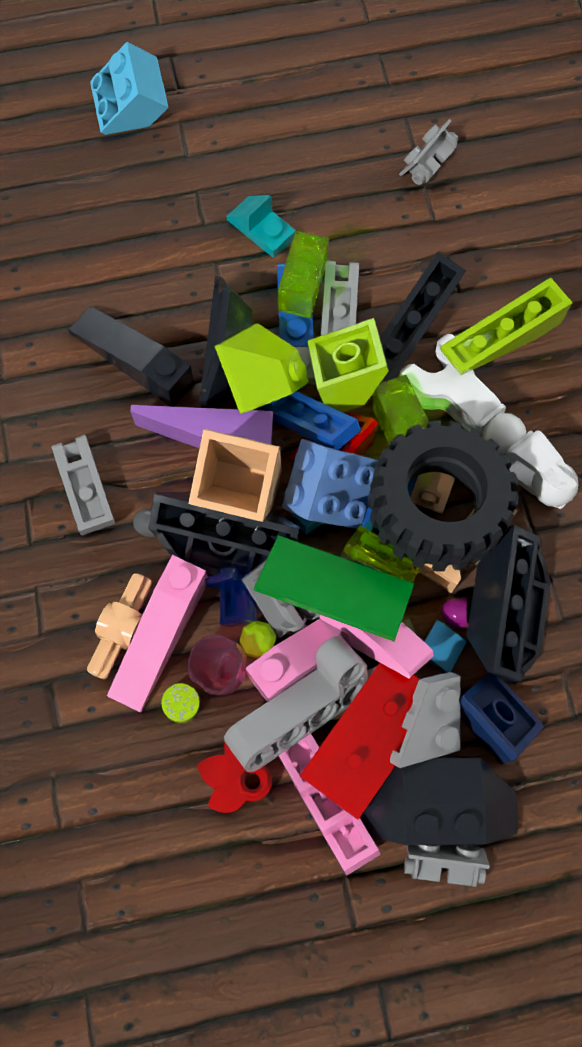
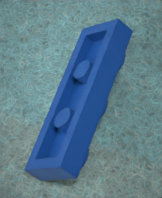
[262,391,361,450]

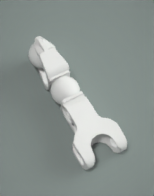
[397,334,579,509]

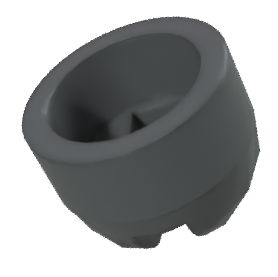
[133,508,157,537]

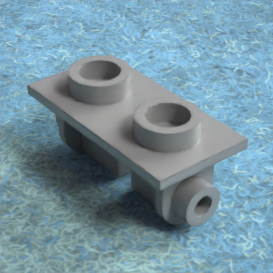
[399,119,458,185]
[242,561,307,638]
[404,844,490,887]

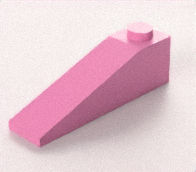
[107,555,209,713]
[245,619,349,702]

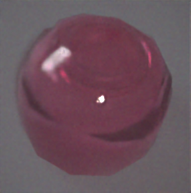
[188,634,249,696]

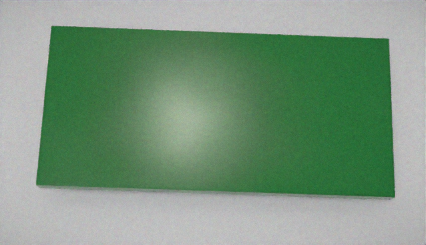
[254,535,414,642]

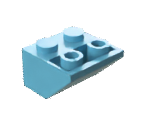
[90,42,169,135]

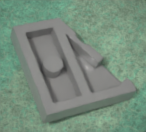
[390,672,460,768]

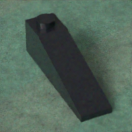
[380,252,466,385]
[68,306,194,407]

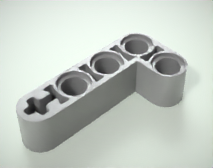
[224,636,368,772]

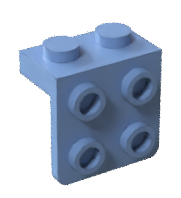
[282,439,378,528]

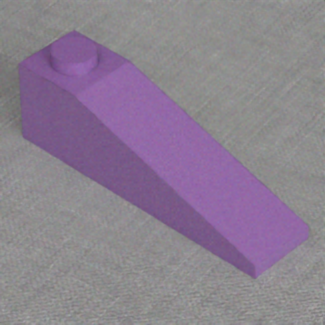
[131,405,273,449]

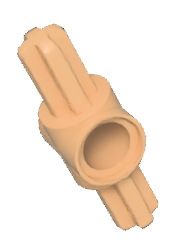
[87,573,152,679]

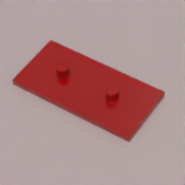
[299,663,419,820]

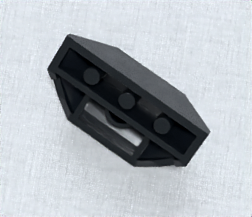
[200,276,259,409]
[148,492,300,582]
[467,525,550,682]
[361,756,518,845]

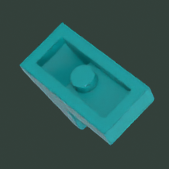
[226,195,296,258]

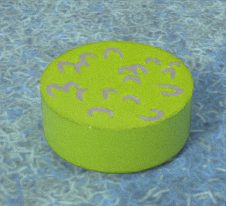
[161,683,200,723]

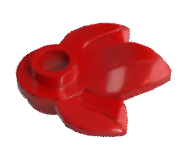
[197,742,272,813]

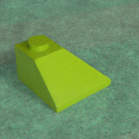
[308,318,389,413]
[215,323,309,414]

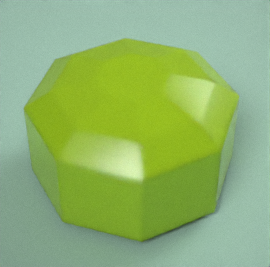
[240,620,277,659]

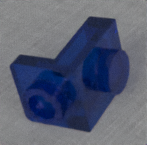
[205,568,256,627]

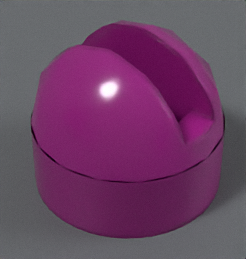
[441,598,467,628]

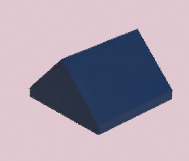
[459,672,545,765]

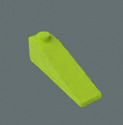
[440,278,573,375]

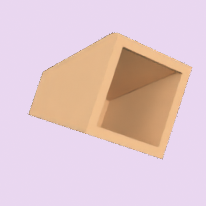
[188,429,282,522]

